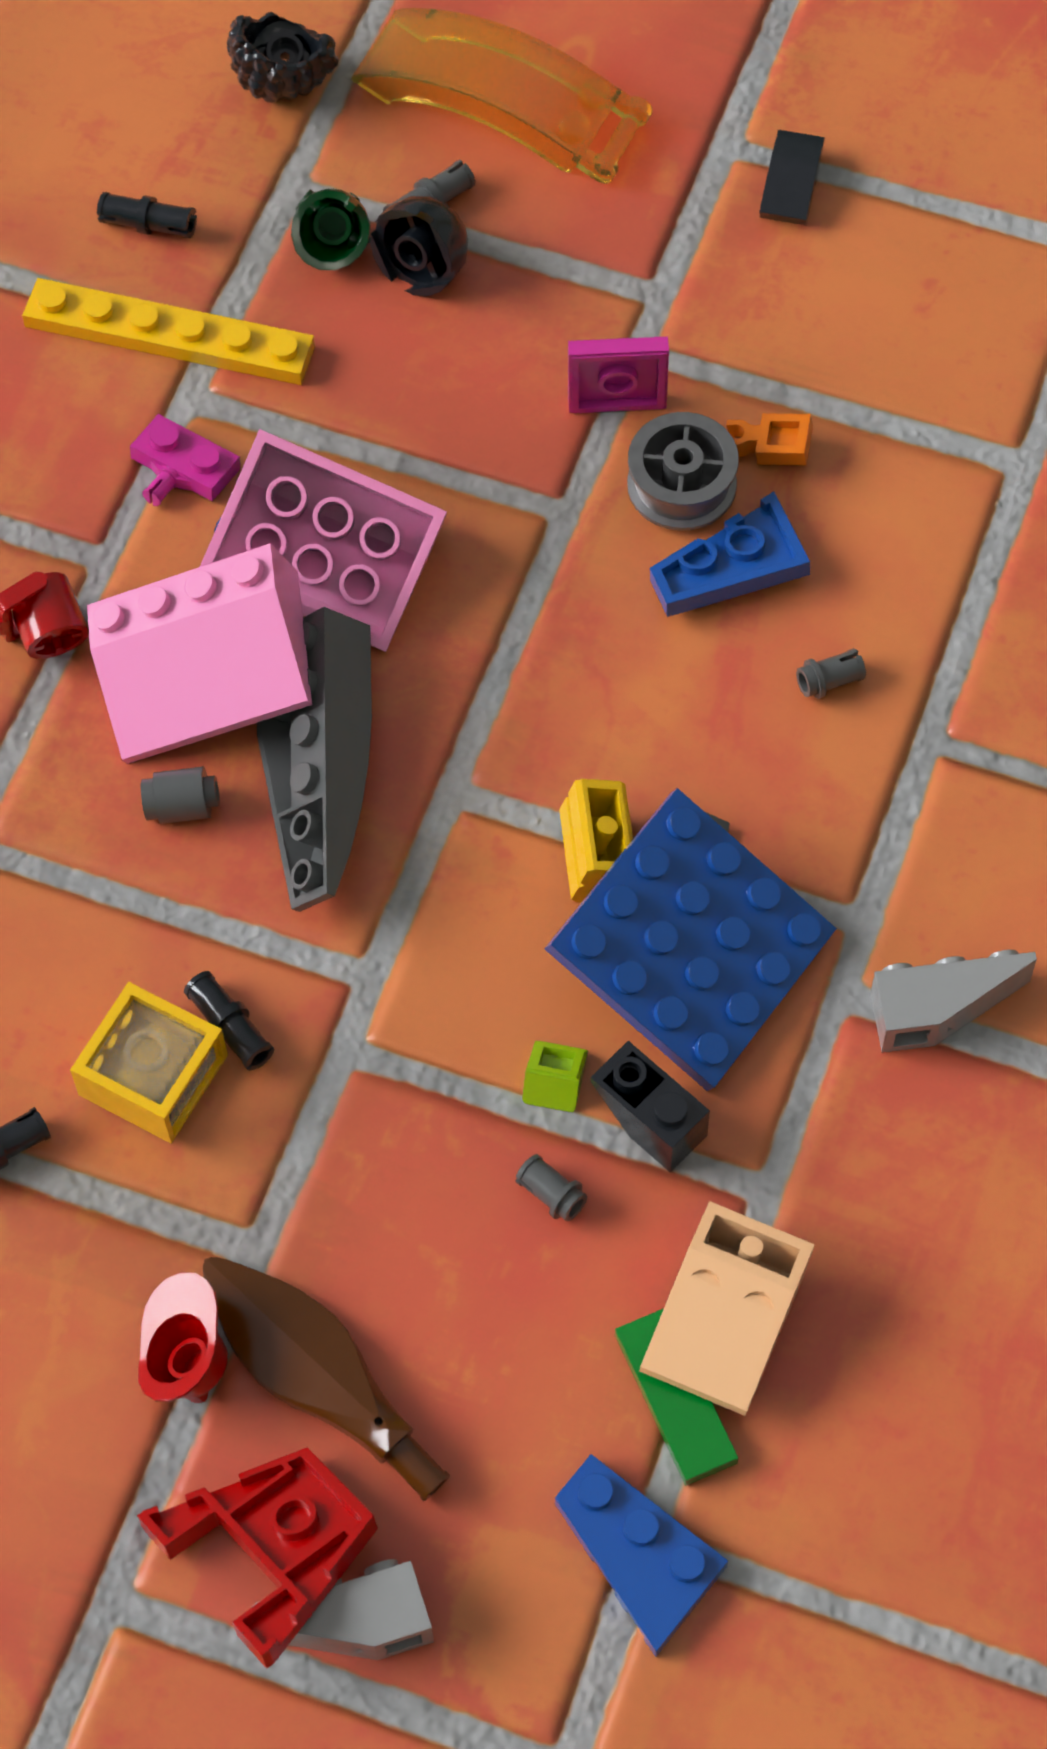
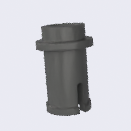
[796,648,866,699]
[515,1154,587,1221]

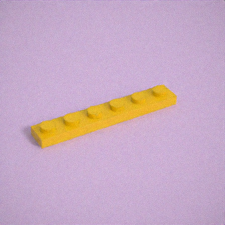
[22,278,315,385]

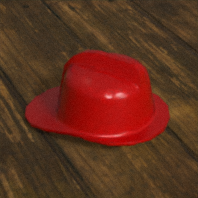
[138,1272,228,1403]

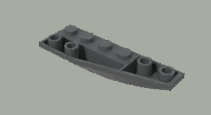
[257,607,372,912]

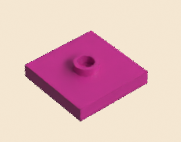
[568,336,669,413]

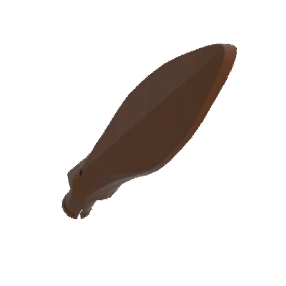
[203,1257,450,1501]

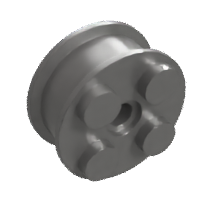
[627,412,739,531]

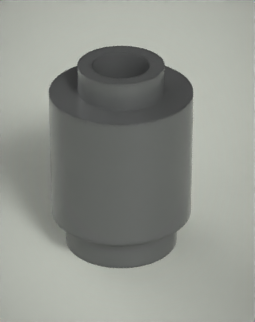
[141,766,220,824]

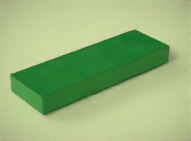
[615,1308,738,1486]

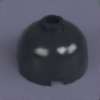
[370,196,469,296]

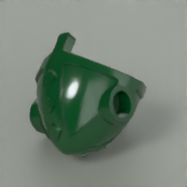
[291,188,370,270]

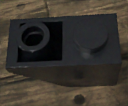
[591,1041,710,1173]

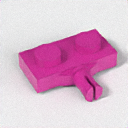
[130,414,240,506]

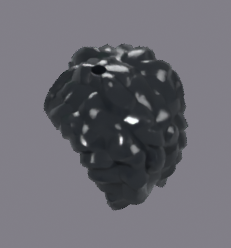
[227,12,339,103]

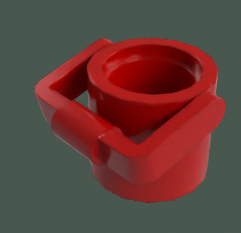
[0,572,89,659]

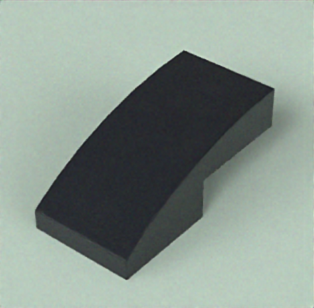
[759,129,825,225]

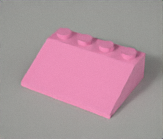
[200,429,447,652]
[87,543,312,764]

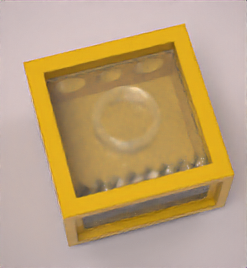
[70,981,228,1144]

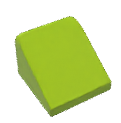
[522,1041,588,1112]

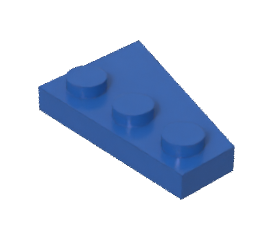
[650,491,810,617]
[555,1454,728,1657]

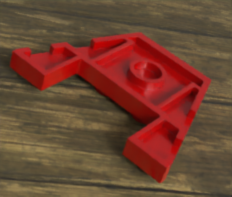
[137,1447,378,1669]

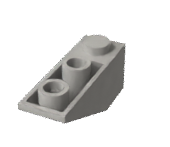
[870,950,1037,1053]
[251,1559,434,1660]

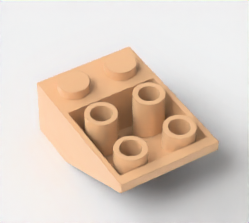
[639,1201,815,1416]

